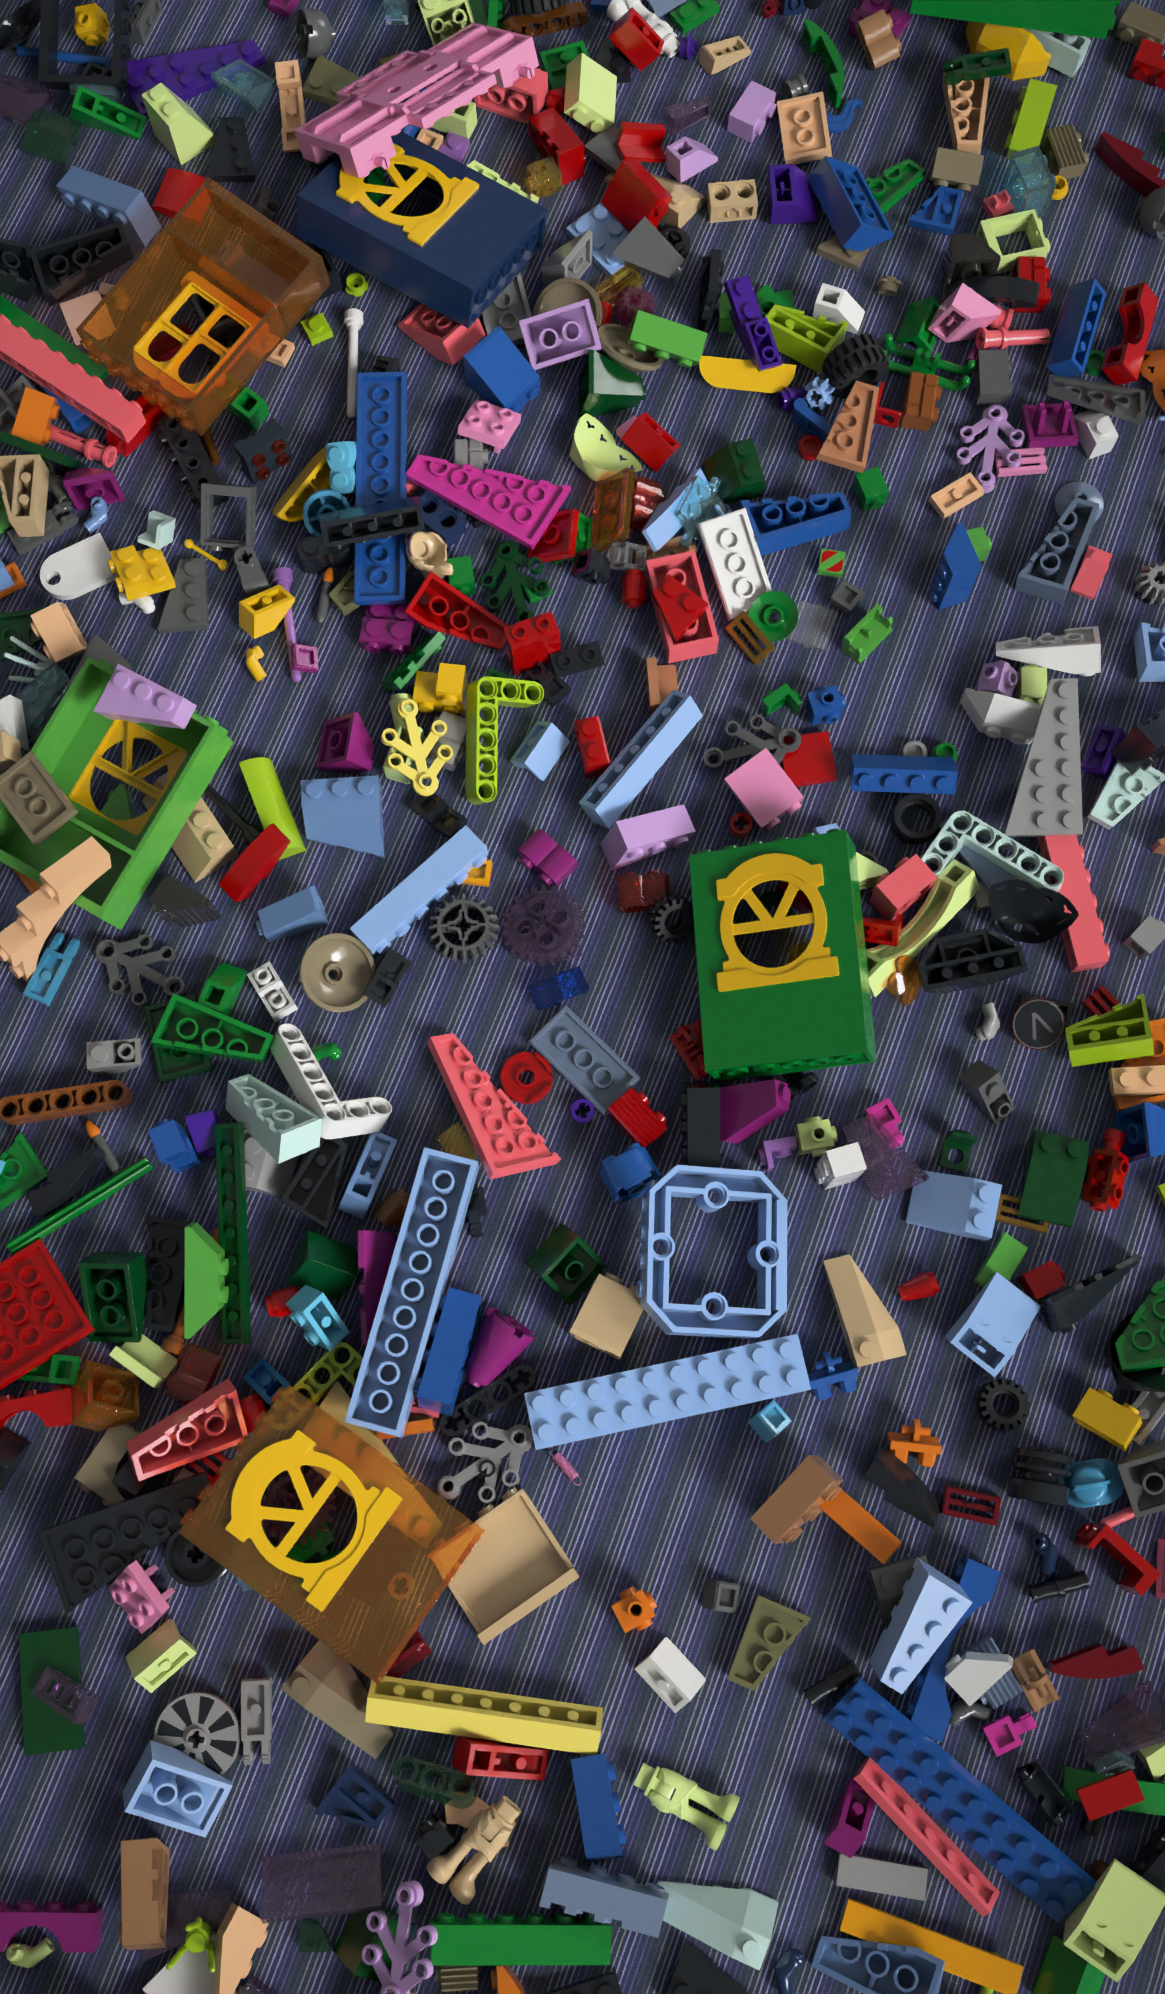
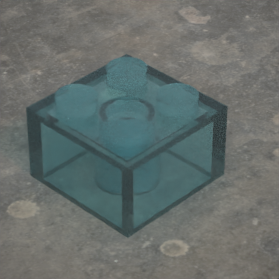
[1002,146,1057,218]

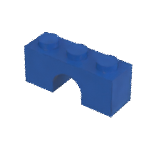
[148,1119,203,1174]

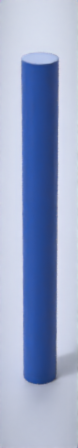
[17,46,109,67]

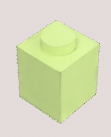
[1016,665,1047,705]

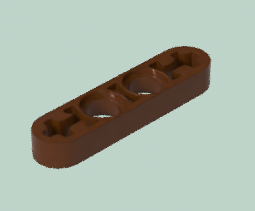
[500,2,589,38]

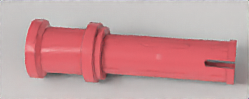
[976,327,1050,350]
[50,424,117,468]

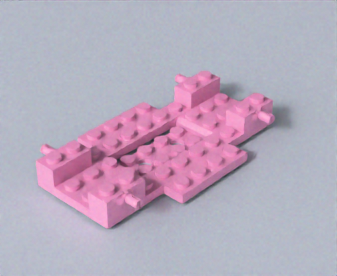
[294,22,539,178]

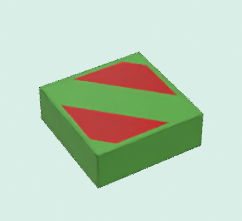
[817,548,846,578]

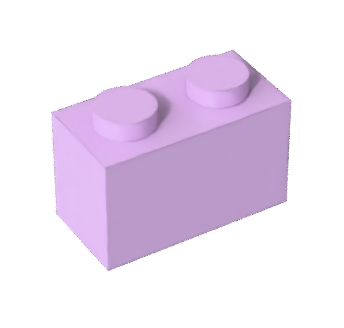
[727,81,777,143]

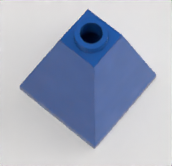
[1115,1102,1165,1164]

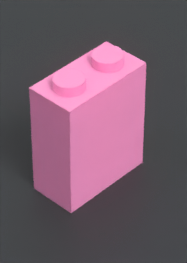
[724,748,803,831]

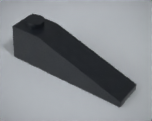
[1036,1253,1142,1334]

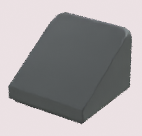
[702,1578,740,1614]

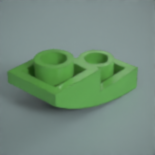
[973,1232,1028,1288]

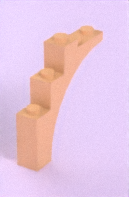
[0,836,111,983]

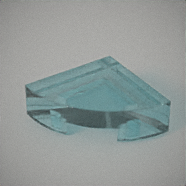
[1093,1750,1136,1775]

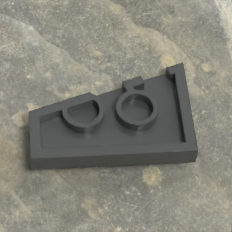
[158,557,209,634]

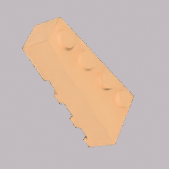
[942,72,990,155]

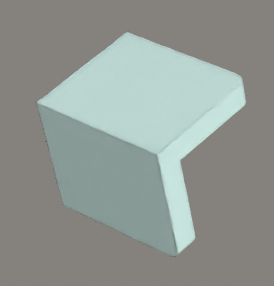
[137,510,176,550]

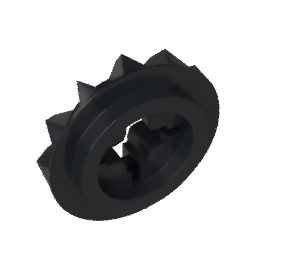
[658,226,690,257]

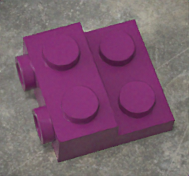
[848,0,912,39]
[359,603,416,655]

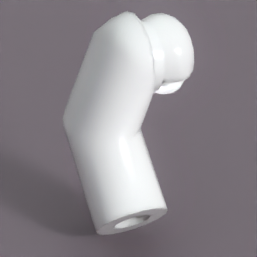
[119,592,155,614]

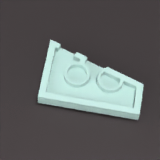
[1087,759,1165,830]

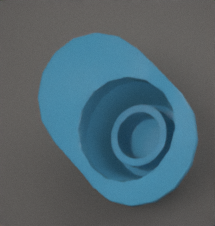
[1058,1458,1124,1508]

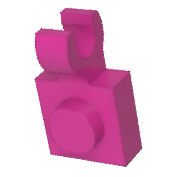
[864,1097,905,1149]
[981,1712,1037,1757]

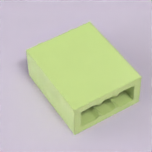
[564,53,617,135]

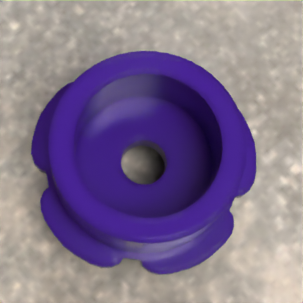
[680,35,697,60]

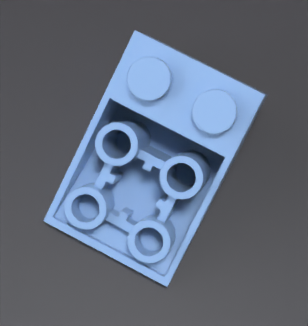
[945,1272,1041,1377]

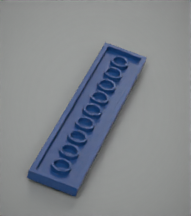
[354,371,407,605]
[823,1677,1096,1923]

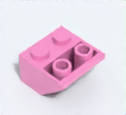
[928,283,1001,343]

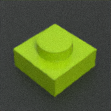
[301,313,334,346]

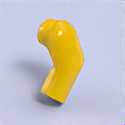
[246,645,267,682]

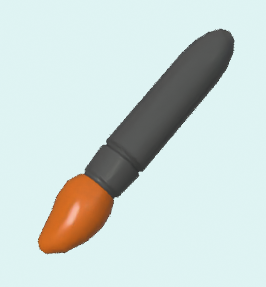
[316,567,334,624]
[86,1121,121,1175]

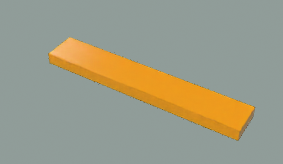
[839,1898,1023,1994]

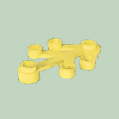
[381,699,453,796]

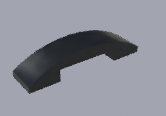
[940,276,1040,308]

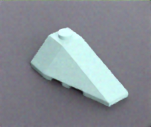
[656,1881,779,1971]

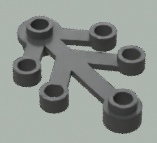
[703,714,801,770]
[95,934,186,1008]

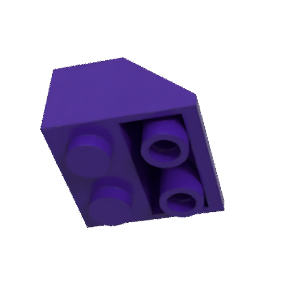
[766,164,817,225]

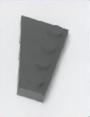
[1046,374,1145,425]

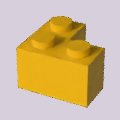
[413,663,468,715]

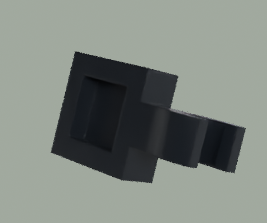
[465,1187,488,1238]

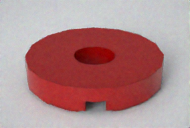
[500,1051,553,1105]

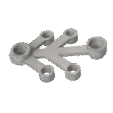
[437,1422,534,1504]

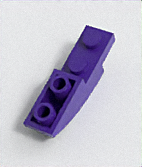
[724,275,782,372]

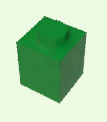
[852,467,889,511]
[446,555,476,597]

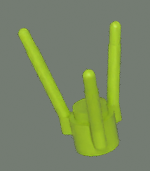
[166,1917,216,1973]

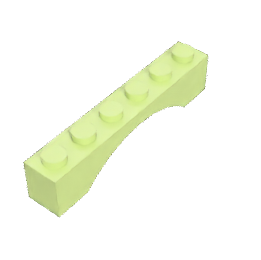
[866,859,980,997]

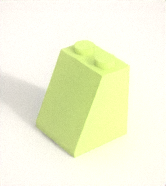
[142,82,216,165]

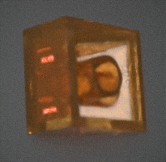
[72,1360,140,1431]

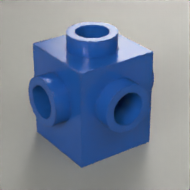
[804,685,846,725]

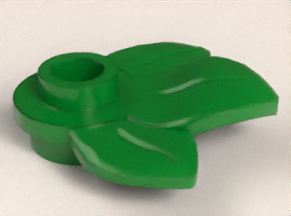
[757,284,799,318]

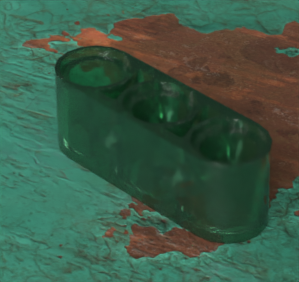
[392,1756,477,1809]

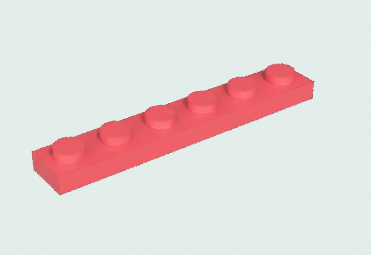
[853,1757,1000,1917]

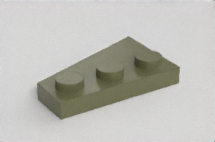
[726,1594,812,1691]

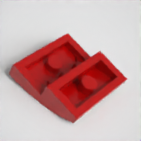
[152,168,215,226]

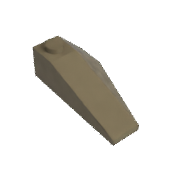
[281,1636,394,1759]

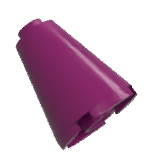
[464,1306,535,1388]

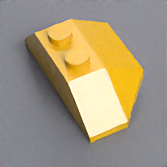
[965,21,1051,81]

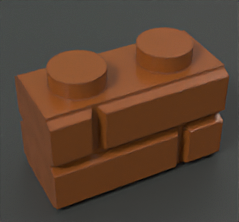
[901,372,942,431]

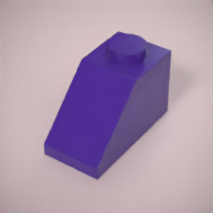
[185,1110,223,1159]

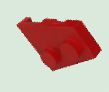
[652,574,708,642]

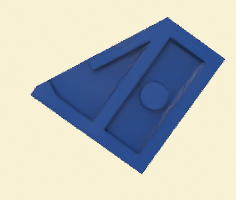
[908,186,963,236]

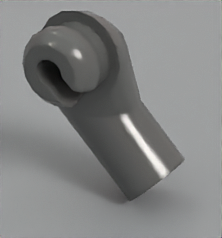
[949,1698,990,1726]

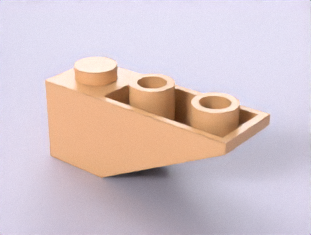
[213,1903,269,1994]

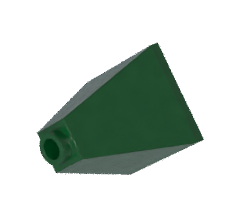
[578,350,647,420]

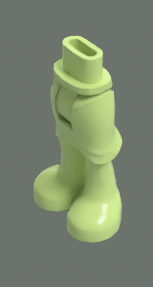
[633,1762,740,1851]

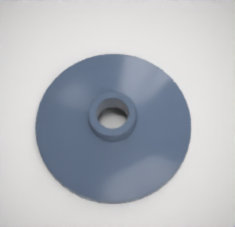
[1054,482,1104,523]

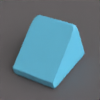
[749,1399,792,1443]

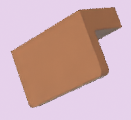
[646,657,678,715]

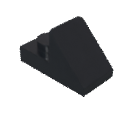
[0,1430,31,1494]

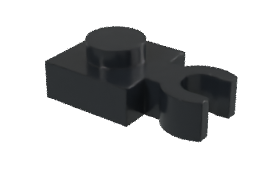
[527,662,571,708]

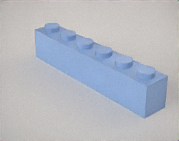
[579,690,703,829]
[350,825,488,957]

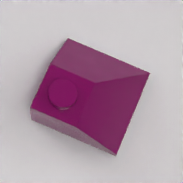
[63,467,126,511]
[316,712,375,775]

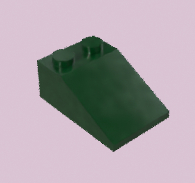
[1017,1130,1090,1228]
[78,1252,147,1343]

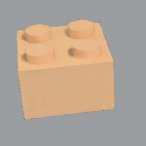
[30,602,88,663]

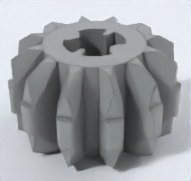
[1135,561,1165,605]

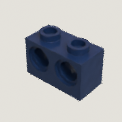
[419,490,466,550]

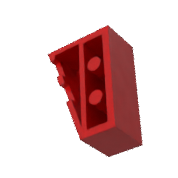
[528,107,586,187]

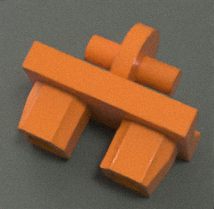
[887,1418,942,1467]

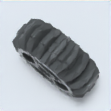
[428,893,499,964]

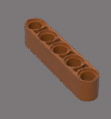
[0,1080,133,1125]

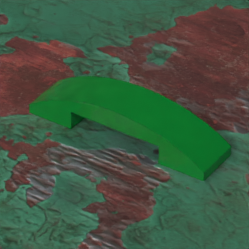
[801,19,844,110]
[17,1354,81,1385]
[1061,1765,1165,1816]

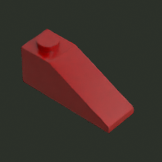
[452,1736,550,1781]

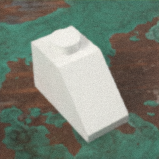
[1073,409,1119,459]
[944,1651,1013,1706]

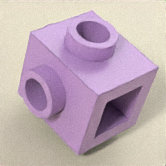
[976,660,1019,697]

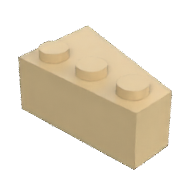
[0,454,49,537]

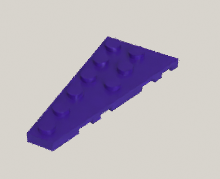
[111,40,266,120]

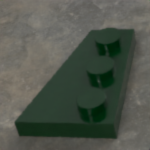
[0,607,46,662]

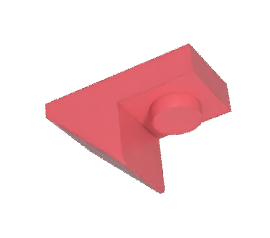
[1070,545,1113,600]

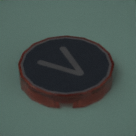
[1010,996,1066,1050]

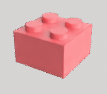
[869,854,937,921]

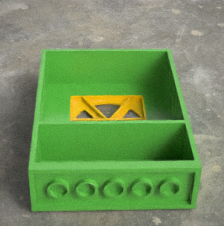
[0,657,233,930]

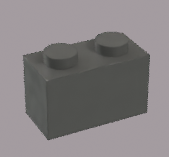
[974,350,1013,407]

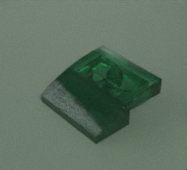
[19,108,82,167]

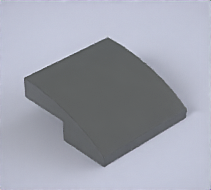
[584,126,643,175]

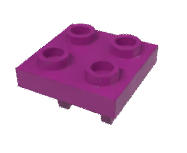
[1020,400,1079,448]

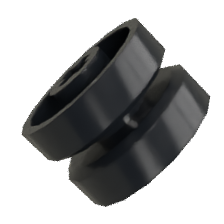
[165,1521,235,1588]

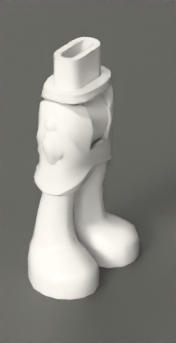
[607,0,680,58]

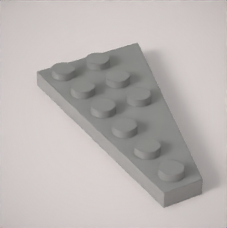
[1003,678,1083,837]

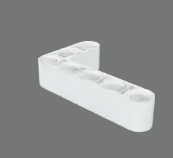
[270,1023,392,1139]

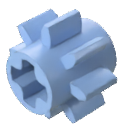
[804,377,835,410]

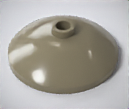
[533,277,603,330]
[597,324,664,372]
[299,933,376,1013]

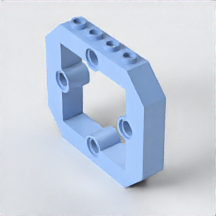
[636,1165,787,1339]

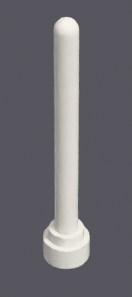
[344,308,363,419]

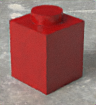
[1017,1260,1066,1301]

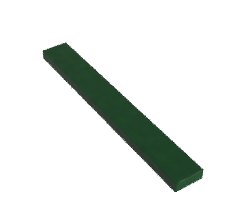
[214,1122,251,1344]

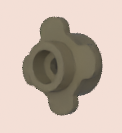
[876,276,901,296]

